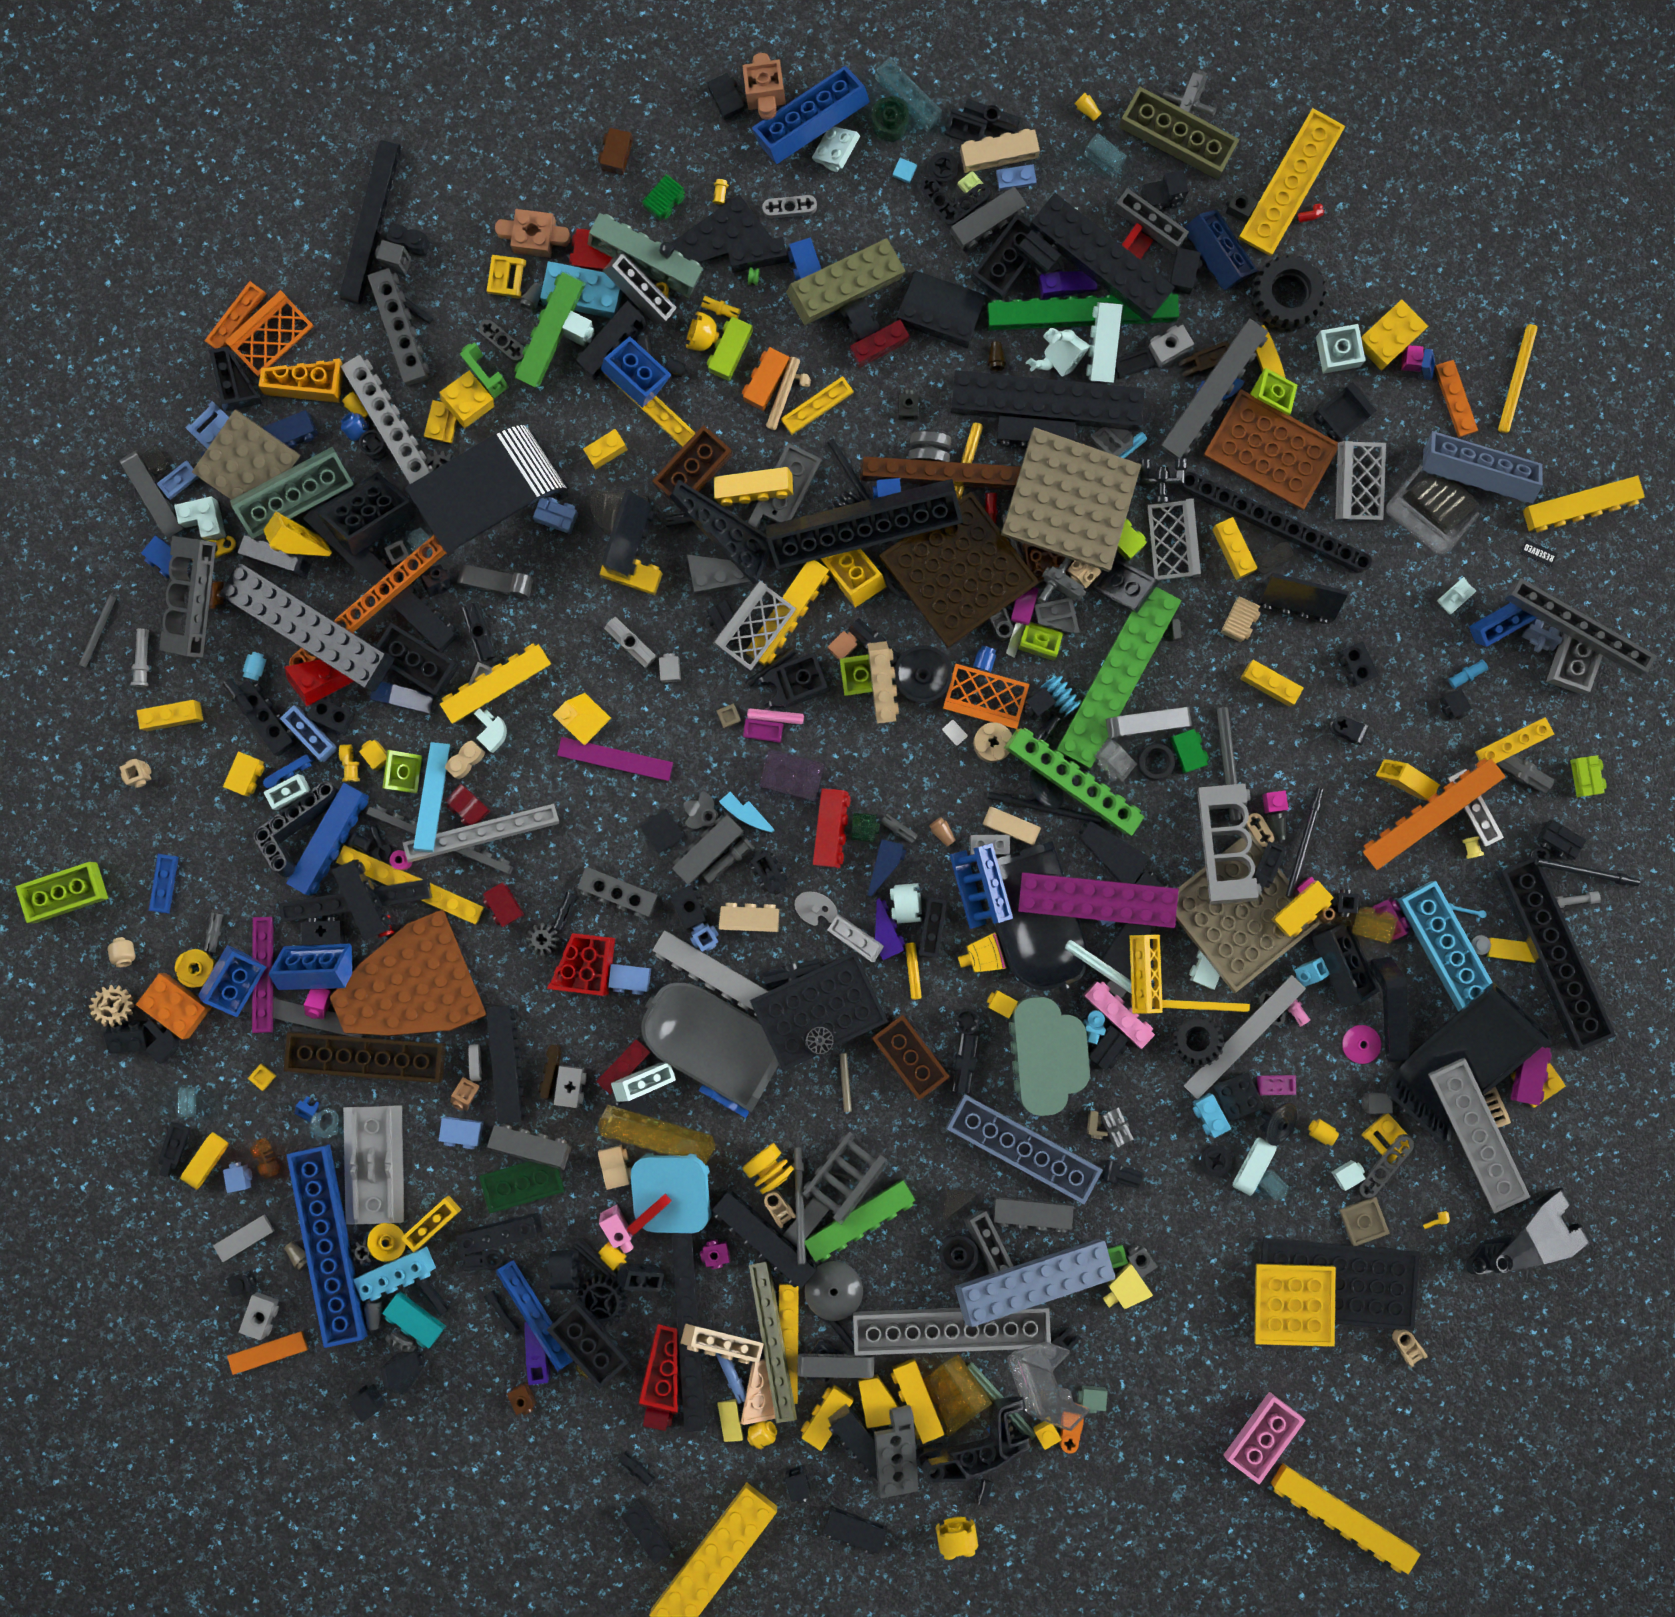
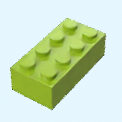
[15,862,108,923]

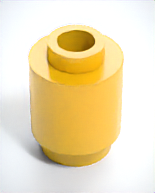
[1308,1119,1339,1146]
[598,1242,627,1271]

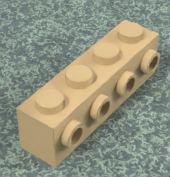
[960,129,1040,173]
[868,641,899,724]
[681,1324,764,1364]

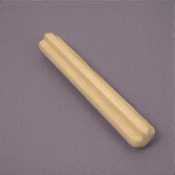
[766,357,800,430]

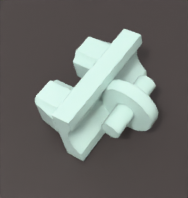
[1437,577,1476,615]

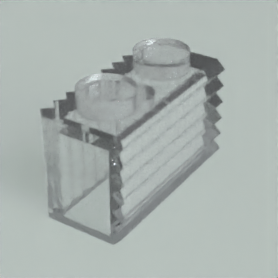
[1095,739,1137,782]

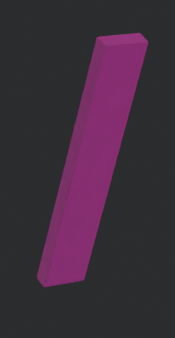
[557,737,673,781]
[252,917,274,1033]

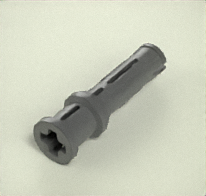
[702,836,755,884]

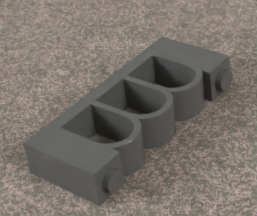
[159,536,216,657]

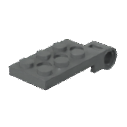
[874,1405,918,1498]

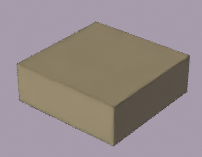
[716,703,741,729]

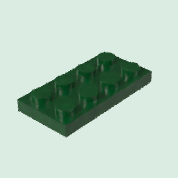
[479,1161,565,1214]

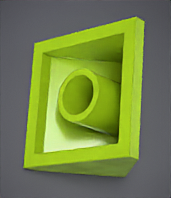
[1250,368,1298,416]
[1018,622,1063,661]
[840,655,873,696]
[383,750,422,793]

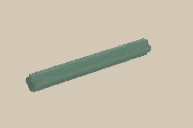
[965,1362,1036,1440]

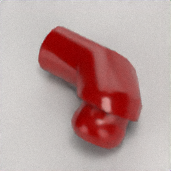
[1298,204,1325,223]

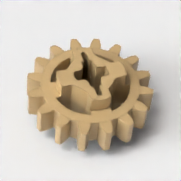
[89,985,134,1027]

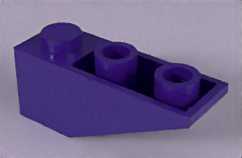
[875,898,905,960]
[525,1322,551,1385]

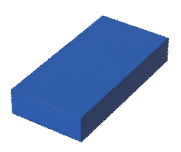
[1422,349,1435,380]

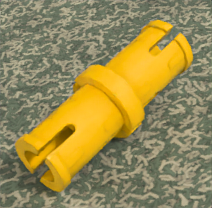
[701,296,741,319]

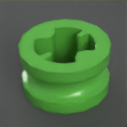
[748,267,760,286]

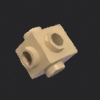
[1066,561,1101,588]
[119,759,151,788]

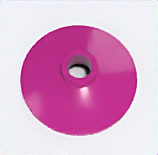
[1342,1025,1381,1064]

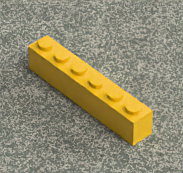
[1523,476,1645,533]
[746,560,830,666]
[440,643,551,724]

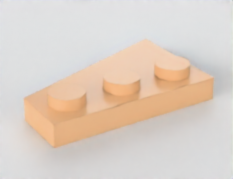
[740,1359,775,1425]

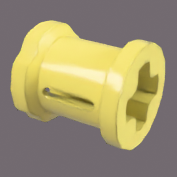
[1462,836,1484,859]

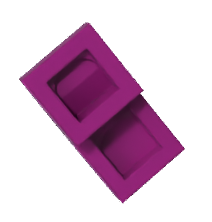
[1010,587,1039,626]

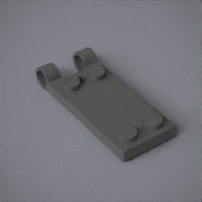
[748,443,822,529]

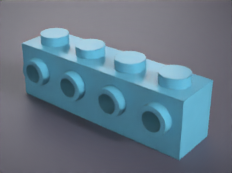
[353,1247,436,1301]

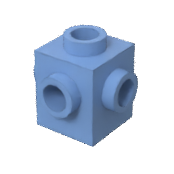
[690,922,719,952]

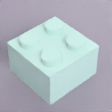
[1316,324,1365,374]

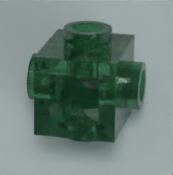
[851,813,880,842]

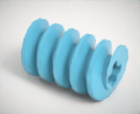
[1040,675,1082,717]

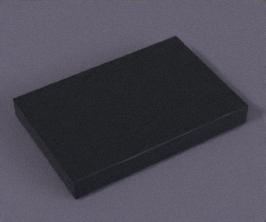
[1091,558,1159,613]

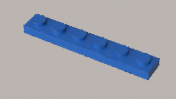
[496,1260,574,1372]

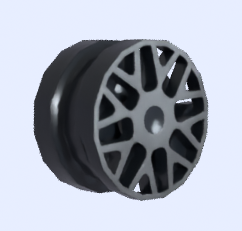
[805,1027,833,1055]

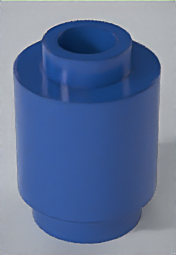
[973,646,996,673]

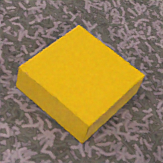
[248,1063,276,1091]

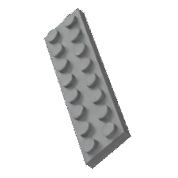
[1428,1058,1530,1213]

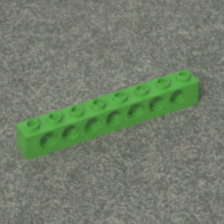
[1004,728,1144,836]

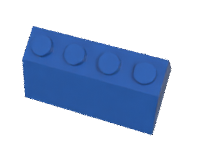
[269,944,352,990]

